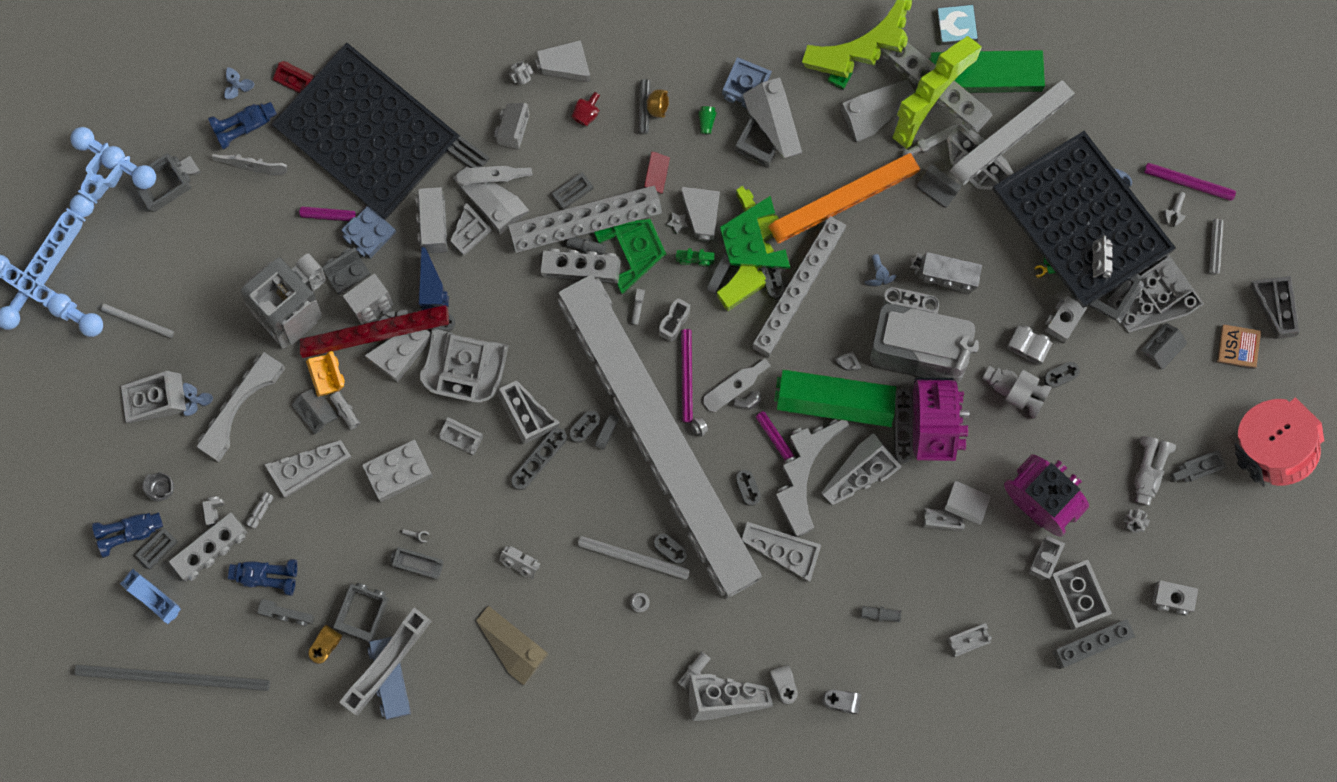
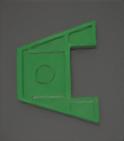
[720,195,790,269]
[594,219,667,294]

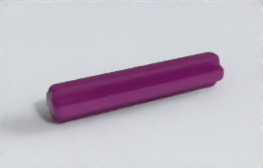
[299,206,356,222]
[756,411,794,461]

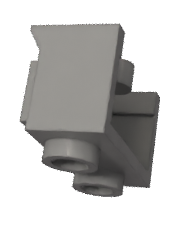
[1028,535,1065,580]

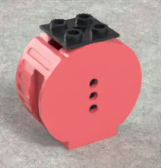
[1234,397,1324,487]

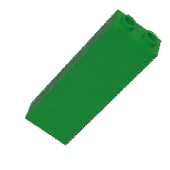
[929,50,1045,93]
[774,369,897,427]

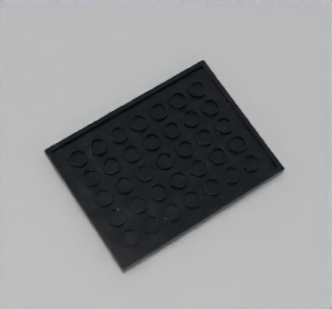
[272,42,460,221]
[992,131,1176,308]

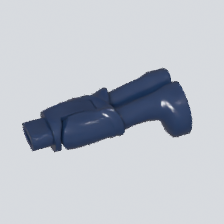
[208,102,277,150]
[92,512,164,558]
[228,559,298,596]

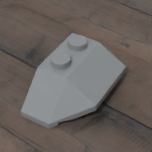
[947,124,1014,189]

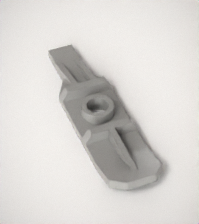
[212,154,288,175]
[456,166,533,186]
[703,359,771,412]

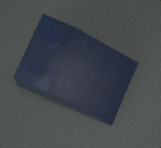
[419,247,449,310]

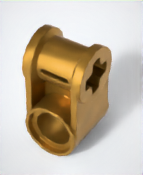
[309,625,343,664]

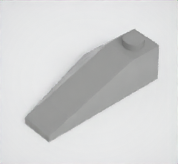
[743,77,802,159]
[841,79,915,142]
[453,166,530,235]
[821,433,902,505]
[689,674,773,721]

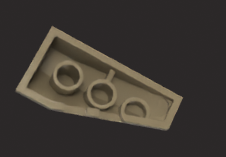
[476,606,549,685]

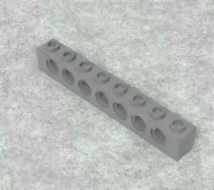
[869,19,993,132]
[508,186,662,253]
[752,216,847,358]

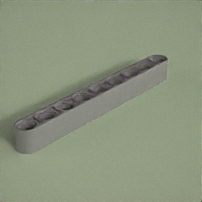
[950,80,1075,185]

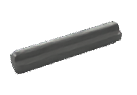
[639,79,650,134]

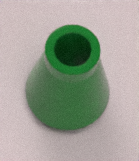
[698,106,717,134]

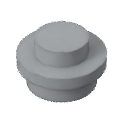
[691,418,708,437]
[630,593,650,612]

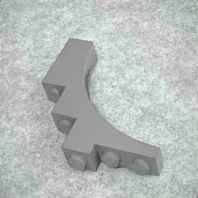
[775,419,849,537]

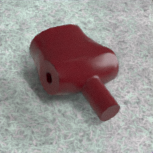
[571,92,600,127]

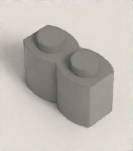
[659,298,690,342]
[1006,325,1052,366]

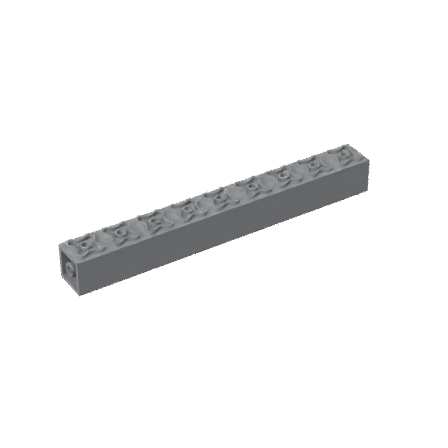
[557,274,762,599]

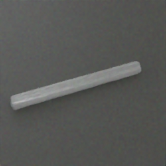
[578,536,690,580]

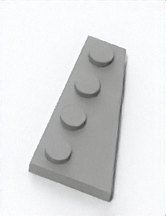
[265,440,351,498]
[742,522,821,582]

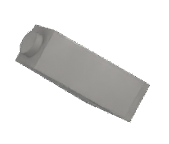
[535,40,591,82]
[682,187,720,242]

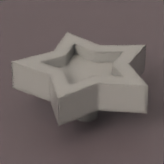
[667,212,689,234]

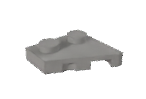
[451,204,492,256]

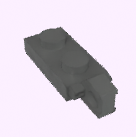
[1171,450,1227,483]

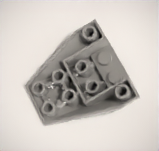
[1107,254,1204,333]

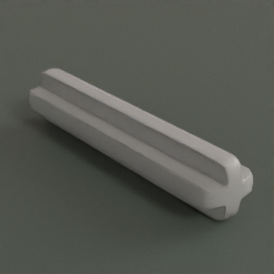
[1209,219,1224,274]

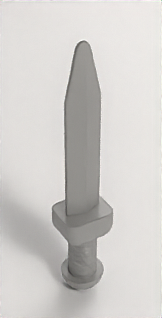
[902,123,964,156]

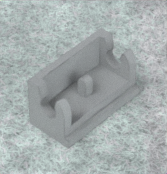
[440,417,483,455]
[923,508,965,532]
[947,623,992,657]

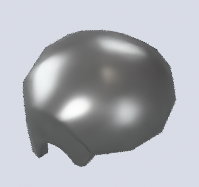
[142,472,174,501]

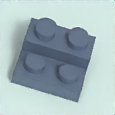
[722,57,772,109]
[341,206,396,259]

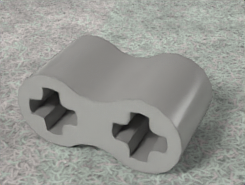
[1005,369,1040,410]

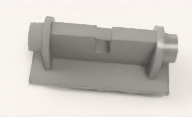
[1092,235,1113,278]
[499,546,541,579]

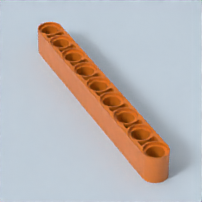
[768,153,921,244]

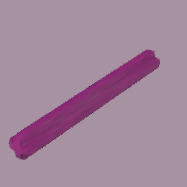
[1144,163,1236,201]
[681,329,693,423]

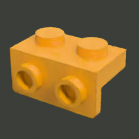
[306,351,345,397]

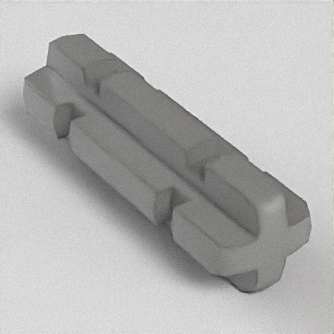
[246,492,273,528]

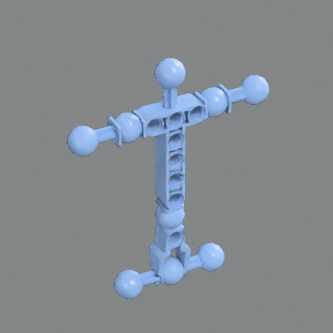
[0,127,156,337]

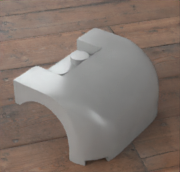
[420,329,509,402]

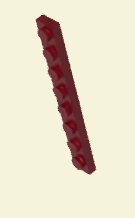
[300,305,449,358]

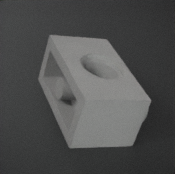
[1045,296,1087,343]
[1152,580,1198,616]

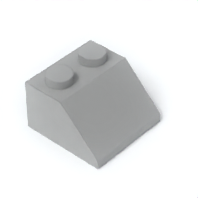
[494,103,530,150]

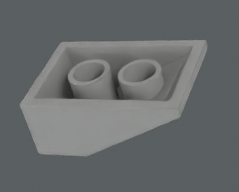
[121,371,186,423]

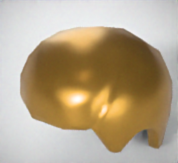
[647,89,669,118]

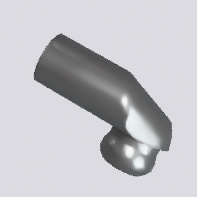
[734,391,761,409]

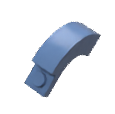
[120,569,181,624]

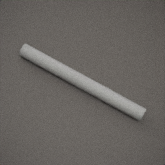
[101,304,174,338]

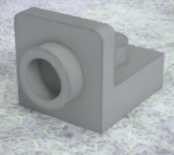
[202,497,225,527]

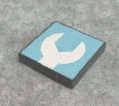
[936,4,979,45]

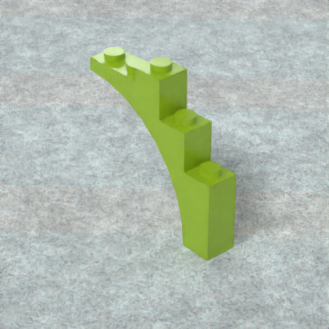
[802,0,912,78]
[892,36,982,149]
[717,186,779,312]

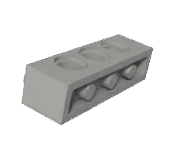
[541,248,621,283]
[169,512,248,582]

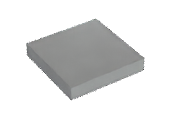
[945,481,991,525]

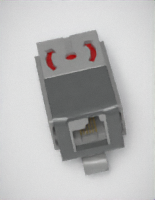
[240,253,326,349]
[870,287,975,384]

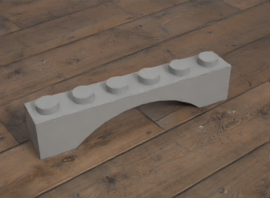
[197,352,285,462]
[339,608,432,716]

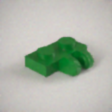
[676,248,715,267]

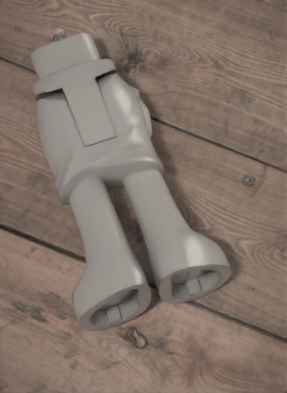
[982,366,1052,419]
[1134,436,1176,506]

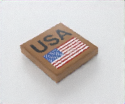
[1217,324,1261,369]

